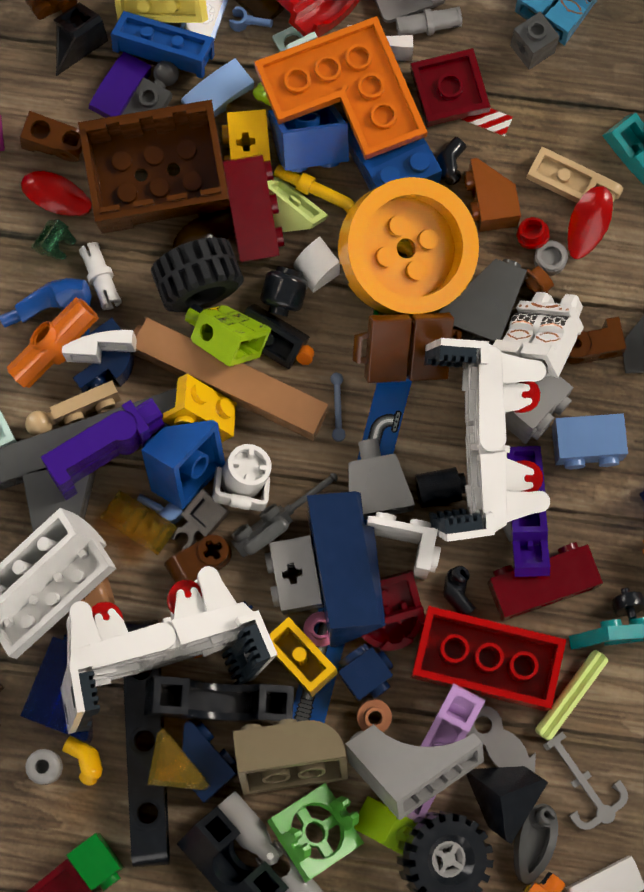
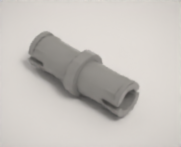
[395,6,462,36]

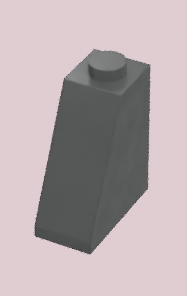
[439,259,527,345]
[22,470,96,532]

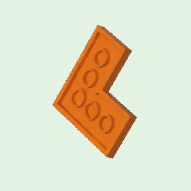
[254,16,428,160]

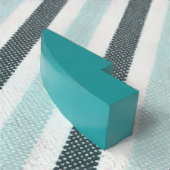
[602,112,644,185]

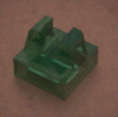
[31,219,76,260]

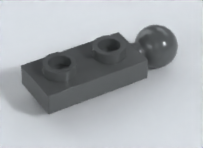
[121,61,179,115]

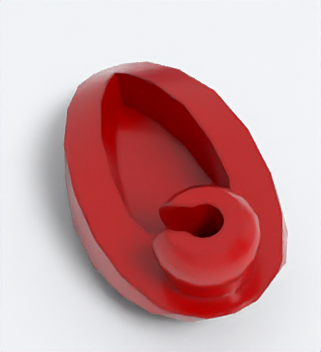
[21,171,92,216]
[568,186,613,259]

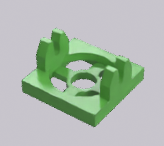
[267,783,364,883]

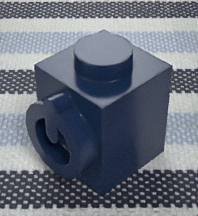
[338,644,394,703]

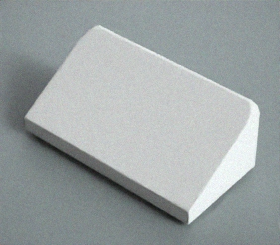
[565,856,644,892]

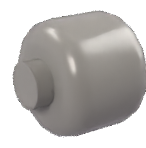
[25,749,63,785]

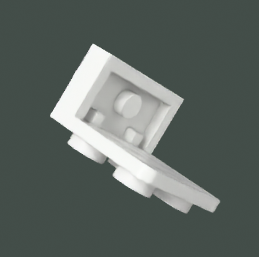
[367,512,441,580]

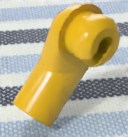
[62,736,103,786]

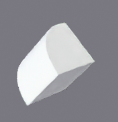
[294,236,340,293]

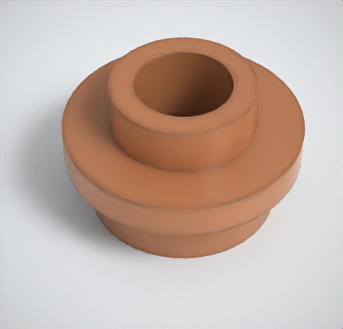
[356,699,392,732]

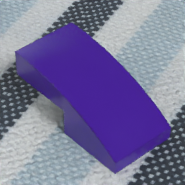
[89,52,152,118]

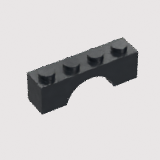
[144,676,294,725]

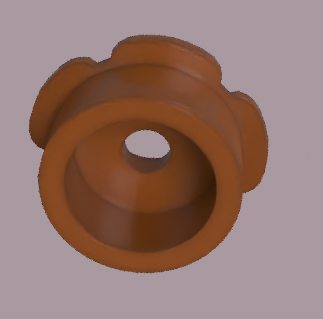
[524,265,554,295]

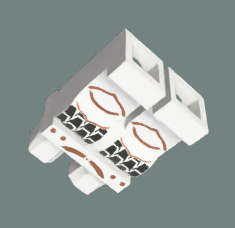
[492,292,584,378]

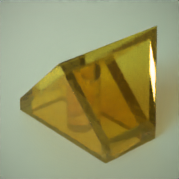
[147,729,211,791]

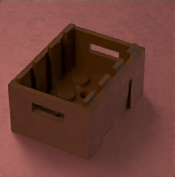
[78,100,231,234]

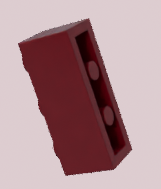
[223,154,285,262]
[487,542,603,621]

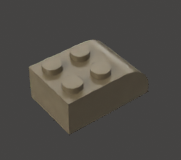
[233,719,348,795]

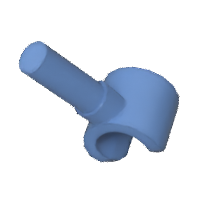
[229,6,273,32]
[137,494,183,525]

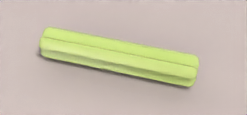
[535,650,608,741]

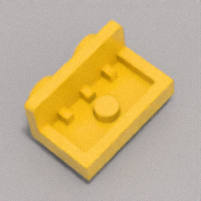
[162,374,236,442]

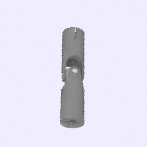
[218,791,324,892]

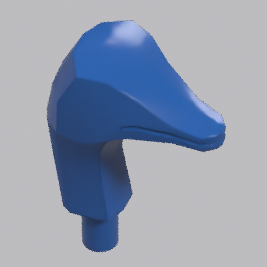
[0,278,92,337]

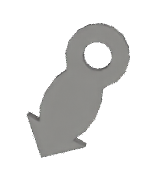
[467,706,536,773]

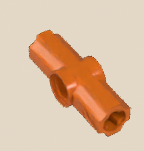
[7,297,99,388]

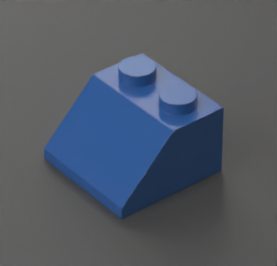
[268,105,349,172]
[141,420,225,510]

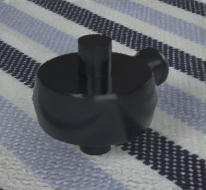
[612,588,644,620]

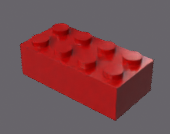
[411,606,567,712]

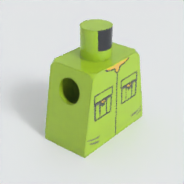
[185,304,272,367]

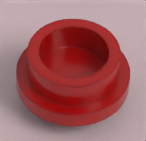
[516,217,550,249]

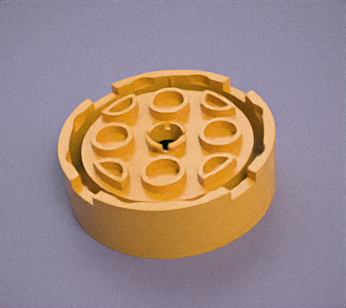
[338,177,479,316]

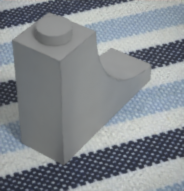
[345,724,484,821]

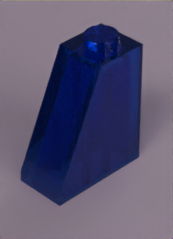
[20,634,93,743]

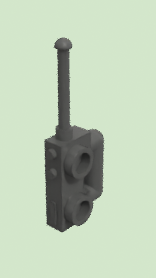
[231,473,338,558]

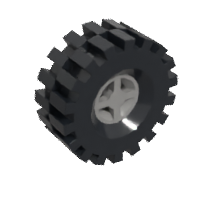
[397,811,494,892]

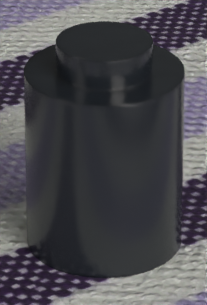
[415,467,467,508]

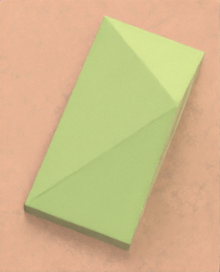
[267,177,328,232]

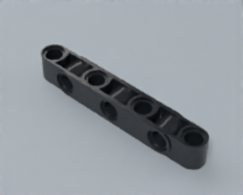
[123,619,170,867]

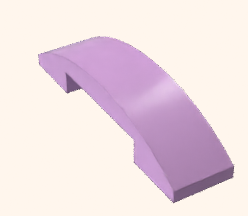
[406,683,485,820]

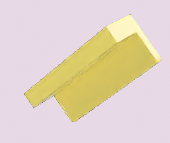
[114,0,208,23]

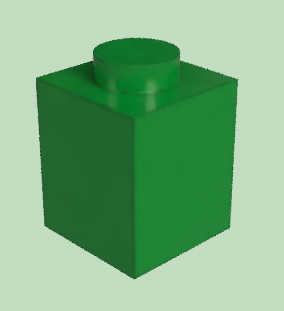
[66,833,125,892]

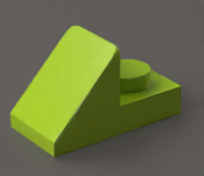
[354,796,416,856]

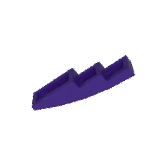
[507,446,550,577]

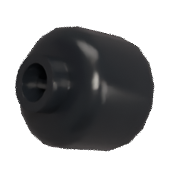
[260,266,308,317]

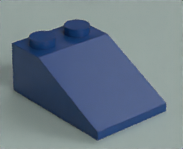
[347,123,442,191]

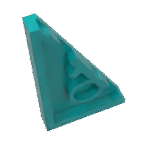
[569,617,644,650]

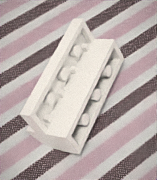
[0,508,116,659]

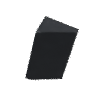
[244,304,310,369]

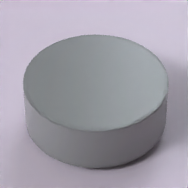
[534,240,568,276]

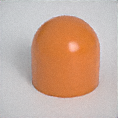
[296,345,314,365]

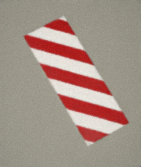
[462,108,513,136]

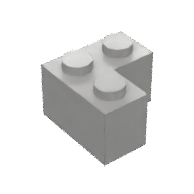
[505,362,573,444]

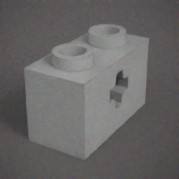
[265,535,324,615]

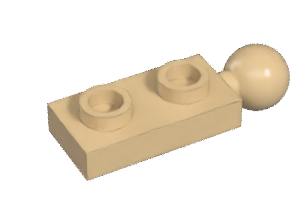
[25,380,121,436]

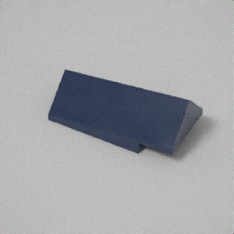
[307,491,386,648]

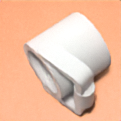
[212,444,272,511]

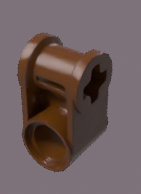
[164,535,232,583]

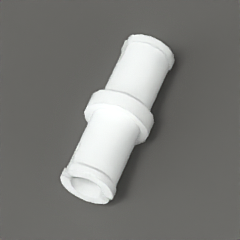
[79,242,122,310]

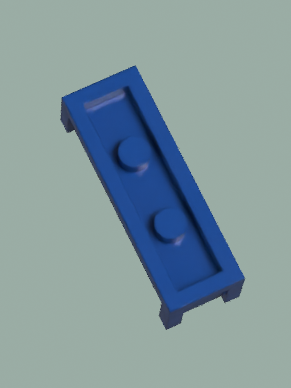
[111,11,215,79]

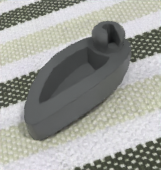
[514,804,558,884]

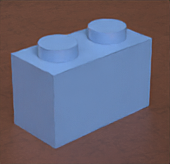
[552,413,628,469]

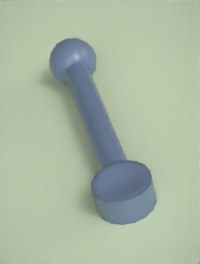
[330,372,346,442]

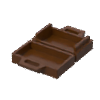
[352,312,462,383]

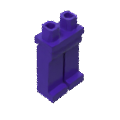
[41,398,165,501]

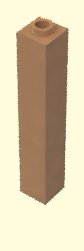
[134,318,329,442]

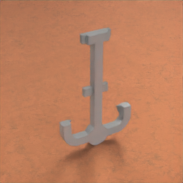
[543,731,628,830]

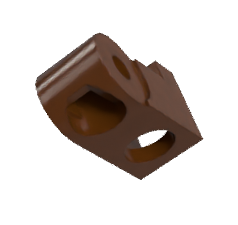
[20,111,82,162]
[566,316,626,364]

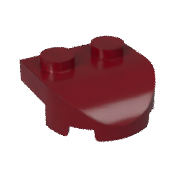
[361,570,424,651]

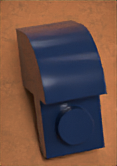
[73,318,134,393]

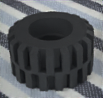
[151,237,244,312]

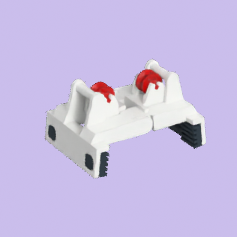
[424,338,550,542]
[61,566,278,734]

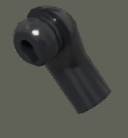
[436,137,467,185]
[443,566,476,615]

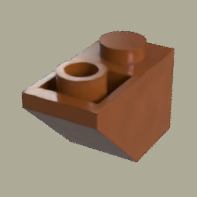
[464,158,521,232]

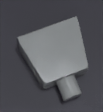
[348,439,415,520]

